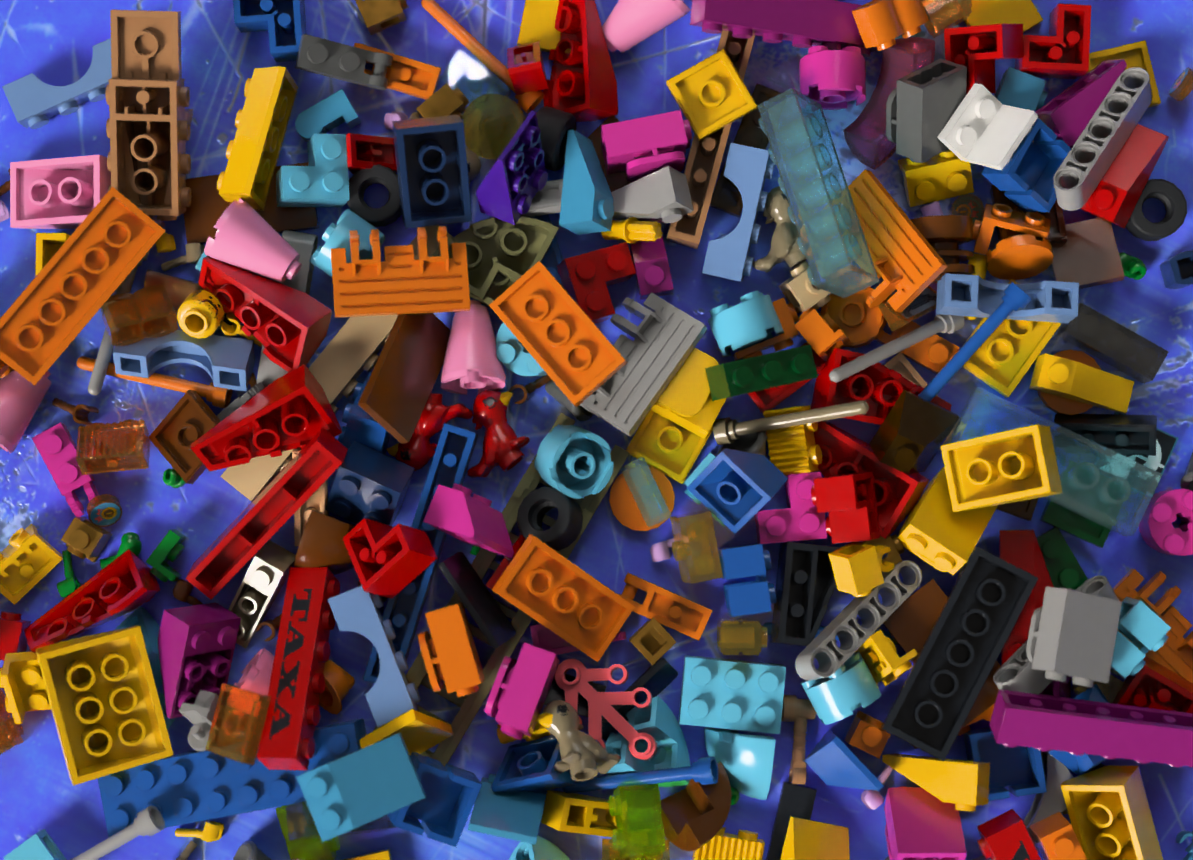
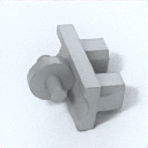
[179,690,238,751]

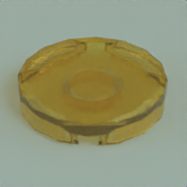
[462,94,526,160]

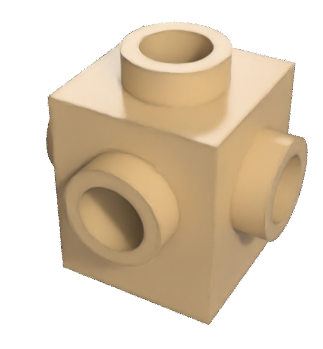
[778,261,837,313]

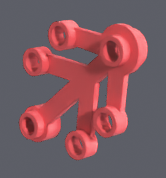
[555,659,657,760]

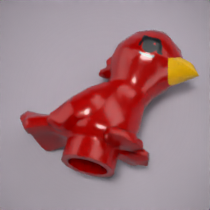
[467,389,530,478]
[386,393,473,471]

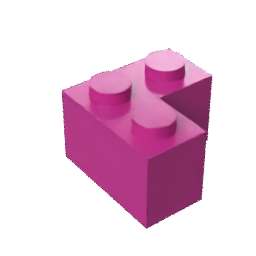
[755,472,827,544]

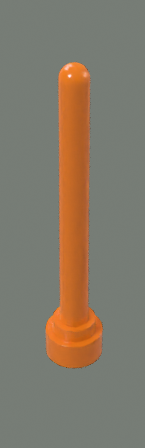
[421,0,545,114]
[76,356,233,409]

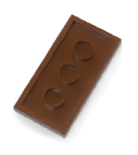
[184,162,319,244]
[358,313,451,443]
[883,579,1001,727]

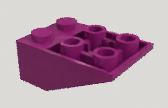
[157,602,241,719]

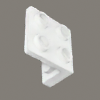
[937,83,1038,170]

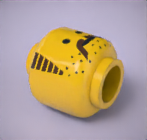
[177,290,225,339]

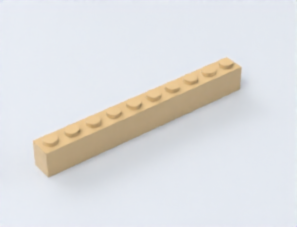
[220,225,453,502]

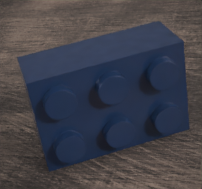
[392,114,472,229]

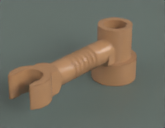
[781,695,816,785]

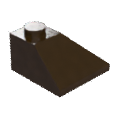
[869,389,960,474]

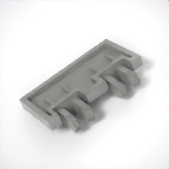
[580,292,707,437]

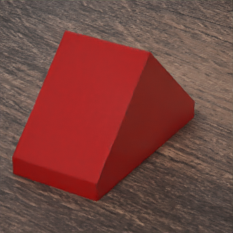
[507,41,548,96]
[346,133,397,174]

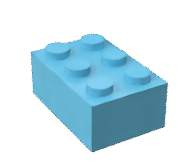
[678,655,786,734]

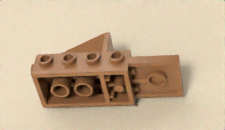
[105,9,193,221]

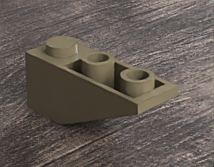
[228,540,296,648]

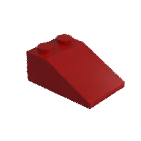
[1080,124,1169,229]

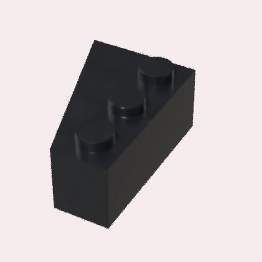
[770,542,839,646]

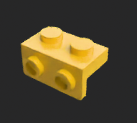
[898,149,974,207]

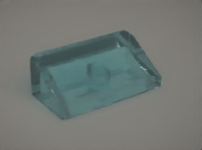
[440,49,512,118]
[621,457,671,527]

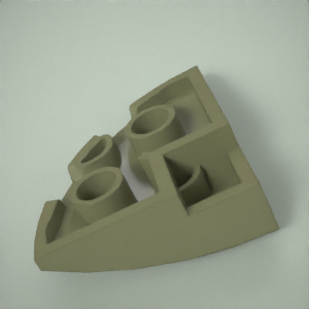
[431,216,559,309]

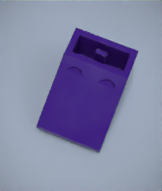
[476,111,548,225]

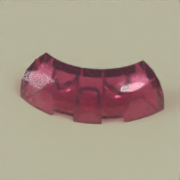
[843,37,935,170]

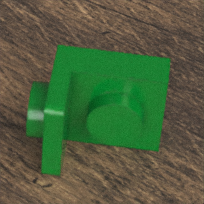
[146,529,186,582]

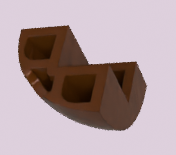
[294,510,356,575]
[650,762,731,851]

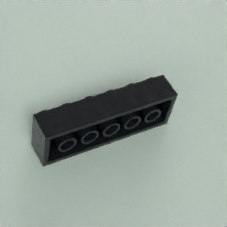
[881,546,1039,761]

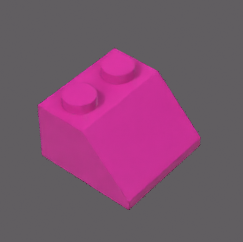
[423,483,514,558]

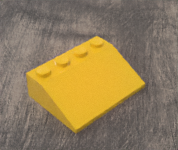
[35,625,174,785]

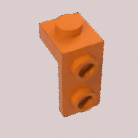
[973,203,1051,255]
[733,297,799,361]

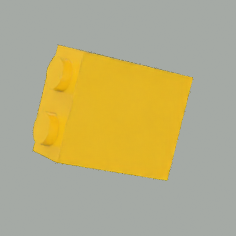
[651,348,727,439]
[897,467,998,575]

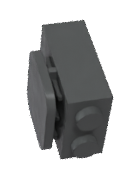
[886,58,967,163]

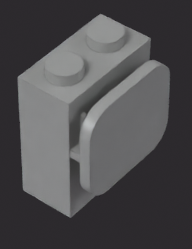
[1026,587,1122,688]

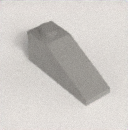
[611,165,694,223]

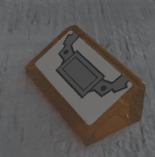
[878,286,937,332]

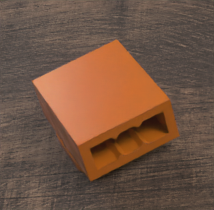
[418,602,485,697]

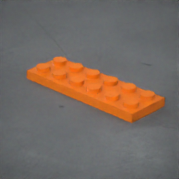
[0,187,166,386]

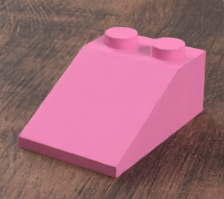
[10,155,111,229]

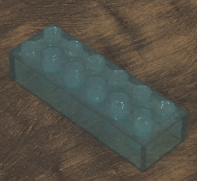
[757,88,879,298]
[947,386,1163,537]

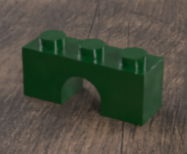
[705,344,818,401]

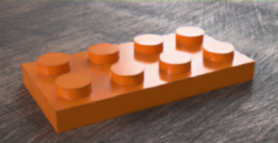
[489,261,628,407]
[492,534,635,662]

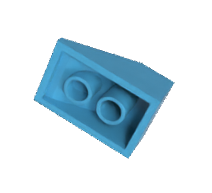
[296,733,426,842]
[468,774,547,845]

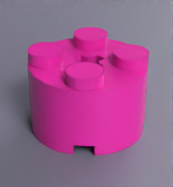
[799,46,866,110]
[1138,489,1193,556]

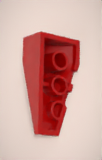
[543,0,618,122]
[198,256,333,372]
[811,348,951,425]
[190,364,342,471]
[814,421,930,539]
[999,529,1054,665]
[24,549,161,653]

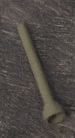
[713,401,869,445]

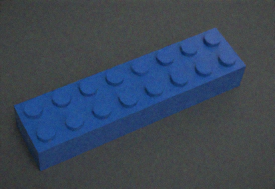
[98,718,367,837]

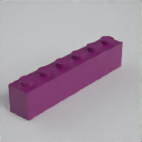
[690,0,877,57]
[990,689,1193,768]

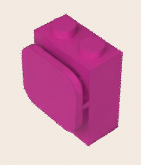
[601,110,692,182]
[484,642,560,740]
[884,786,967,860]

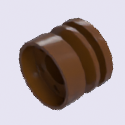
[910,215,975,284]

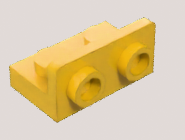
[0,524,63,605]
[854,630,918,686]
[0,651,51,724]

